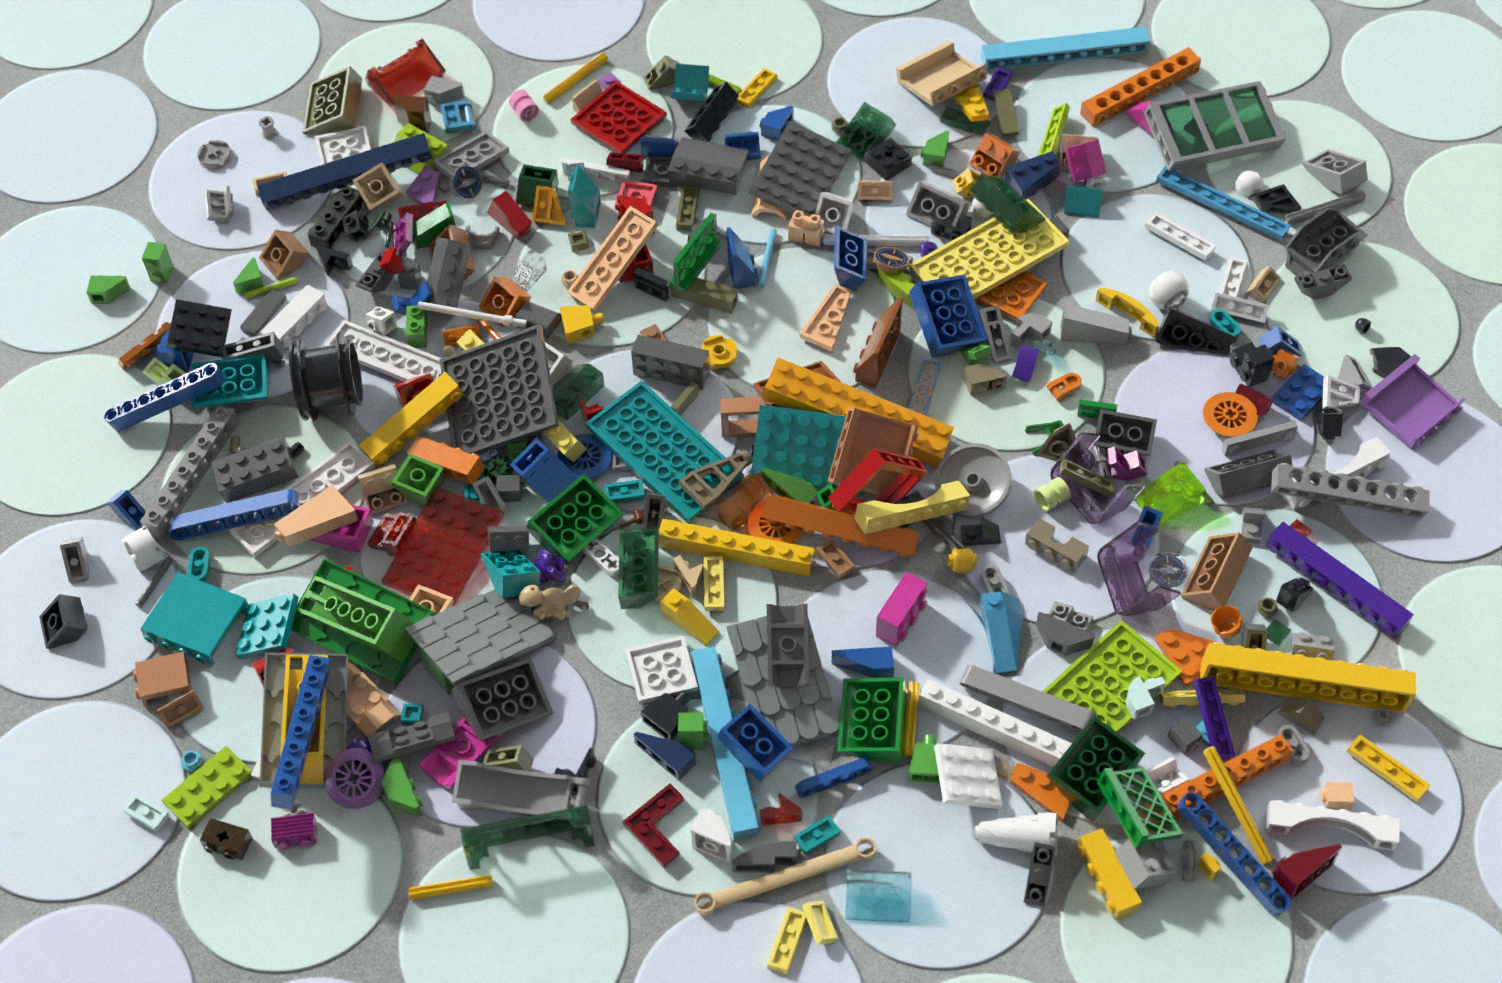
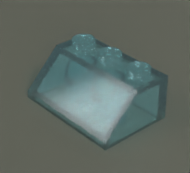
[845,869,912,922]

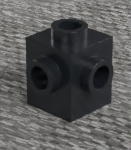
[342,211,370,242]

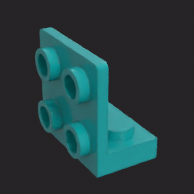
[671,63,710,101]

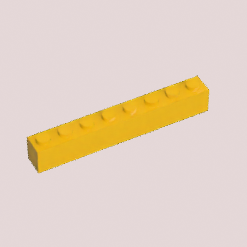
[658,519,815,577]

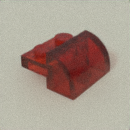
[367,512,417,556]

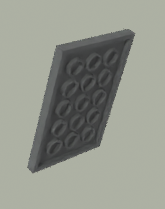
[749,121,852,217]

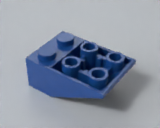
[510,438,578,503]

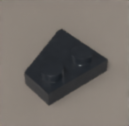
[1252,184,1301,213]

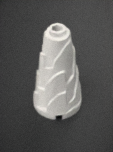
[975,813,1058,856]

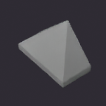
[1338,354,1372,390]
[472,476,507,517]

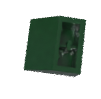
[516,164,559,207]

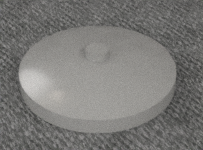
[935,443,1012,518]

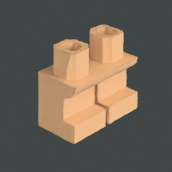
[788,210,825,247]

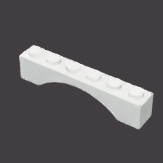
[1281,436,1391,510]
[1266,800,1400,851]

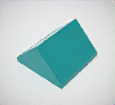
[1064,185,1103,218]

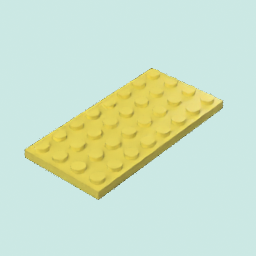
[909,199,1069,299]

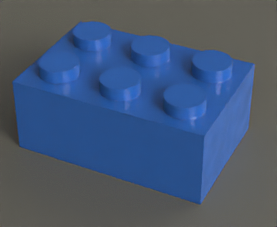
[717,704,794,782]

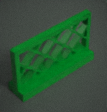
[669,213,722,293]
[1097,767,1183,849]

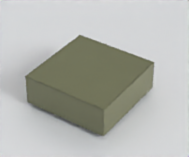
[568,231,589,251]

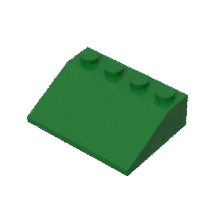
[527,474,624,563]
[837,678,907,763]

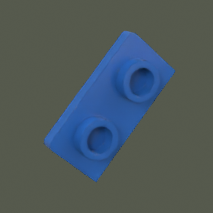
[724,131,761,160]

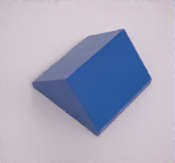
[640,137,679,158]

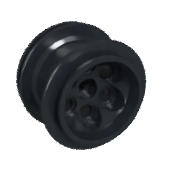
[289,332,363,421]

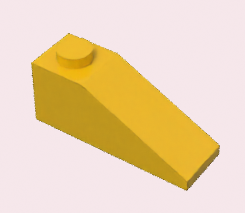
[660,588,719,646]

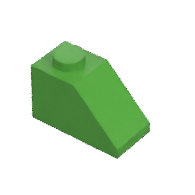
[920,131,950,167]

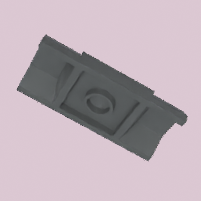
[766,604,810,688]
[368,712,456,763]

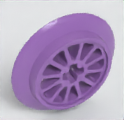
[324,748,385,809]

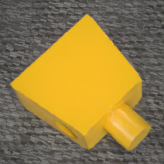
[560,305,604,345]

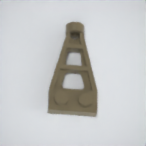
[679,450,753,509]

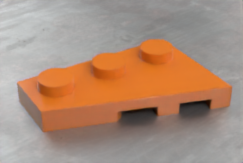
[1010,762,1070,823]

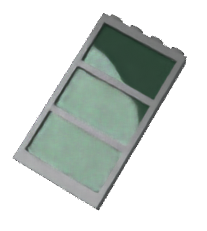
[1144,81,1286,171]

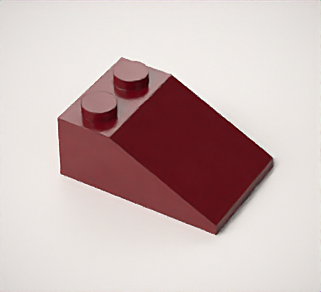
[1272,844,1342,900]

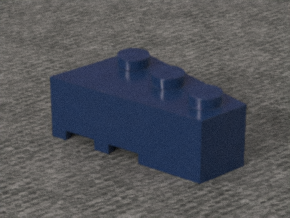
[1005,151,1061,203]

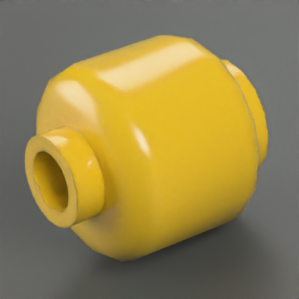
[947,548,977,573]

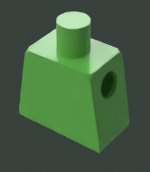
[908,734,940,784]

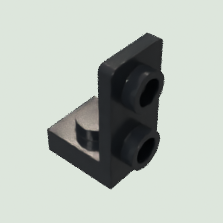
[931,216,972,241]
[554,748,597,792]

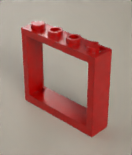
[828,449,928,515]

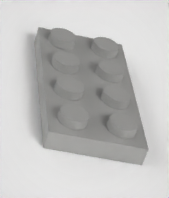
[433,130,509,181]

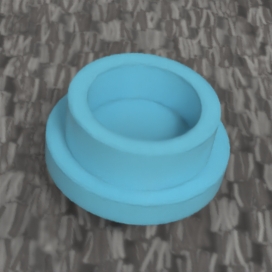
[181,751,203,771]

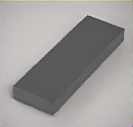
[240,289,287,336]

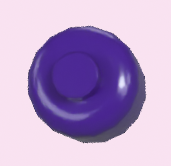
[920,242,938,258]

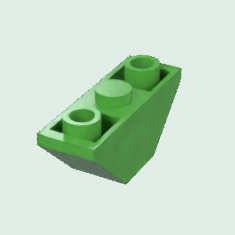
[381,756,423,817]

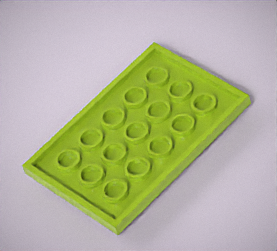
[1042,620,1182,733]

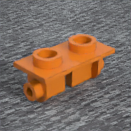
[442,323,482,346]

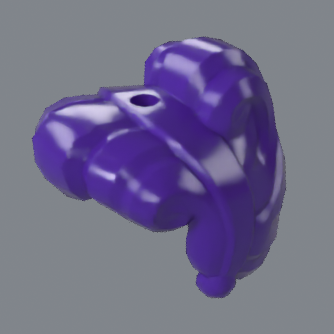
[535,549,567,584]

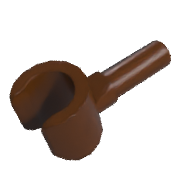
[619,509,644,530]

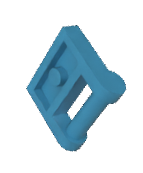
[440,100,476,133]

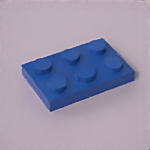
[1272,364,1324,421]

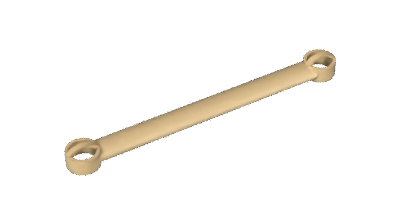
[694,837,876,916]

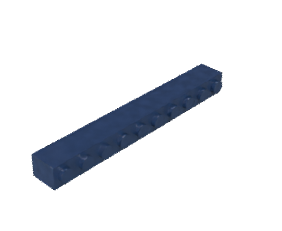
[257,133,433,210]

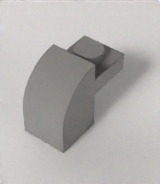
[1011,313,1053,348]

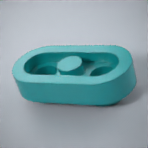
[1210,309,1241,337]
[187,546,211,582]

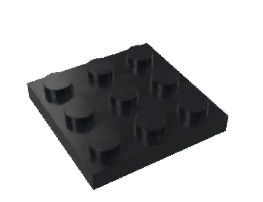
[166,299,232,358]

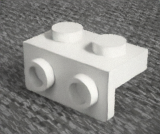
[1138,757,1189,800]

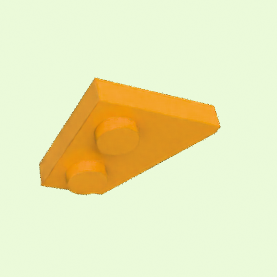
[532,186,567,226]

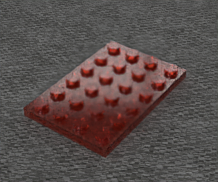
[381,486,505,607]

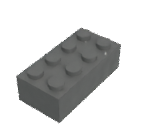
[631,335,710,390]
[211,436,298,503]

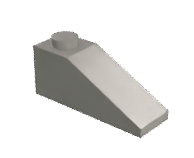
[978,305,1012,363]

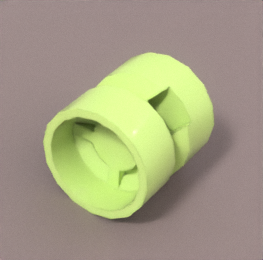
[1034,477,1071,511]

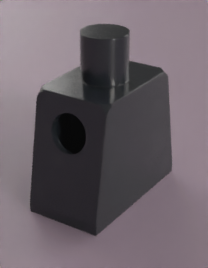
[641,692,690,741]

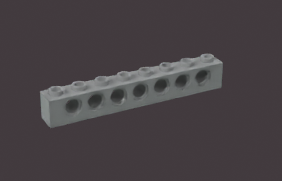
[140,405,239,540]
[1271,463,1430,518]

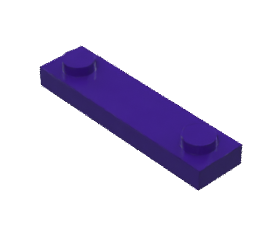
[1193,676,1236,760]

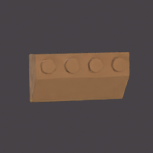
[1181,532,1253,609]

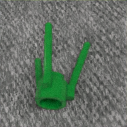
[1024,420,1064,454]

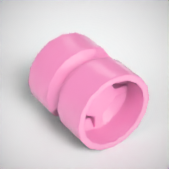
[509,89,539,122]

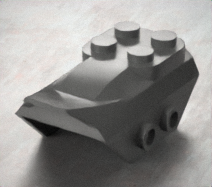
[1285,208,1368,277]

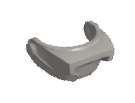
[465,225,500,248]

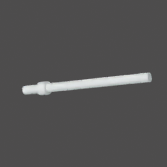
[418,301,527,328]

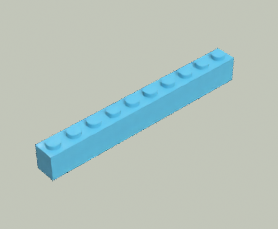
[981,27,1150,71]
[691,647,762,841]

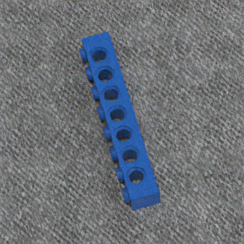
[270,655,330,810]

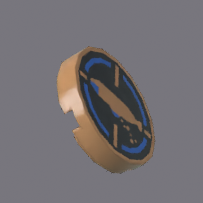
[873,247,909,273]

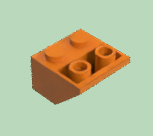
[969,133,1021,181]

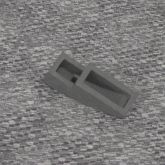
[732,841,797,873]

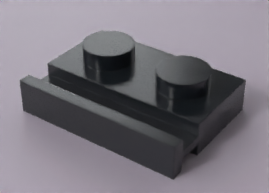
[634,267,669,302]

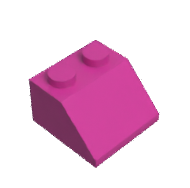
[1064,139,1106,182]

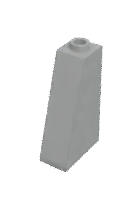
[1060,304,1132,345]

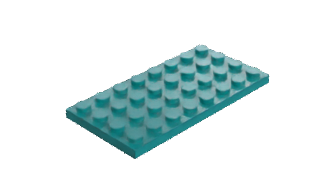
[586,380,744,523]

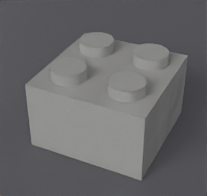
[1114,839,1179,889]

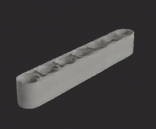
[959,664,1098,732]

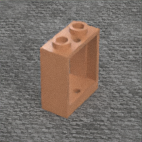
[720,396,770,437]

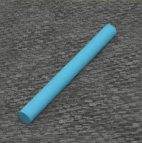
[757,229,777,287]

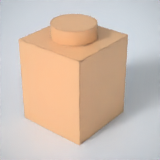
[1320,782,1354,811]

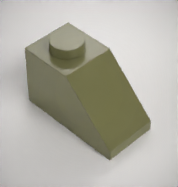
[483,745,534,771]

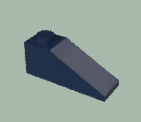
[633,732,696,781]

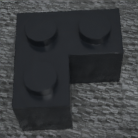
[1230,342,1275,387]

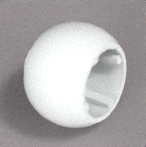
[1149,271,1189,310]

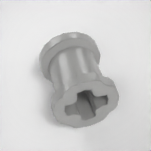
[259,116,277,139]

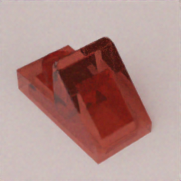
[759,793,802,826]

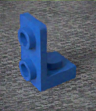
[391,281,432,316]

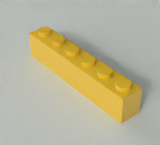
[359,372,464,467]

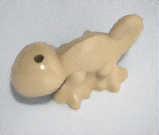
[519,585,581,620]

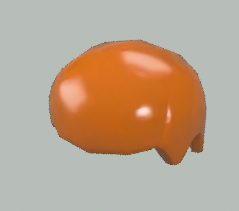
[1211,605,1243,638]

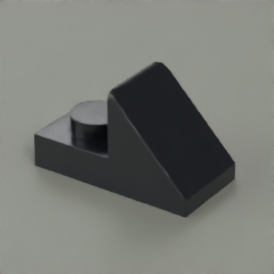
[316,246,353,276]
[960,517,1001,546]

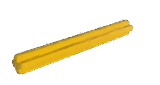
[543,52,608,103]

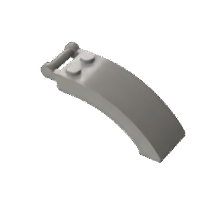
[452,760,590,822]

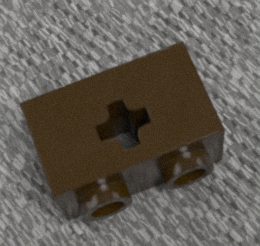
[200,818,253,860]

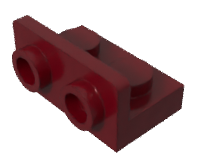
[606,152,644,173]

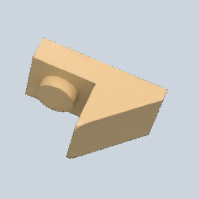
[673,555,704,598]

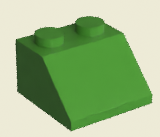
[391,454,445,509]

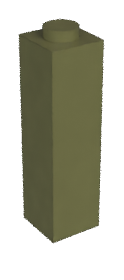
[669,278,738,314]

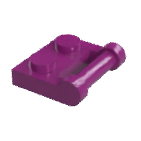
[391,213,413,257]

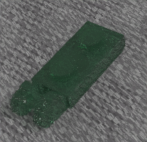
[940,106,990,135]

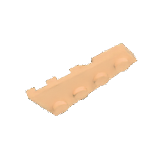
[800,283,851,352]

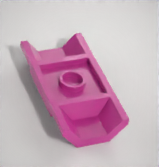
[419,717,501,789]

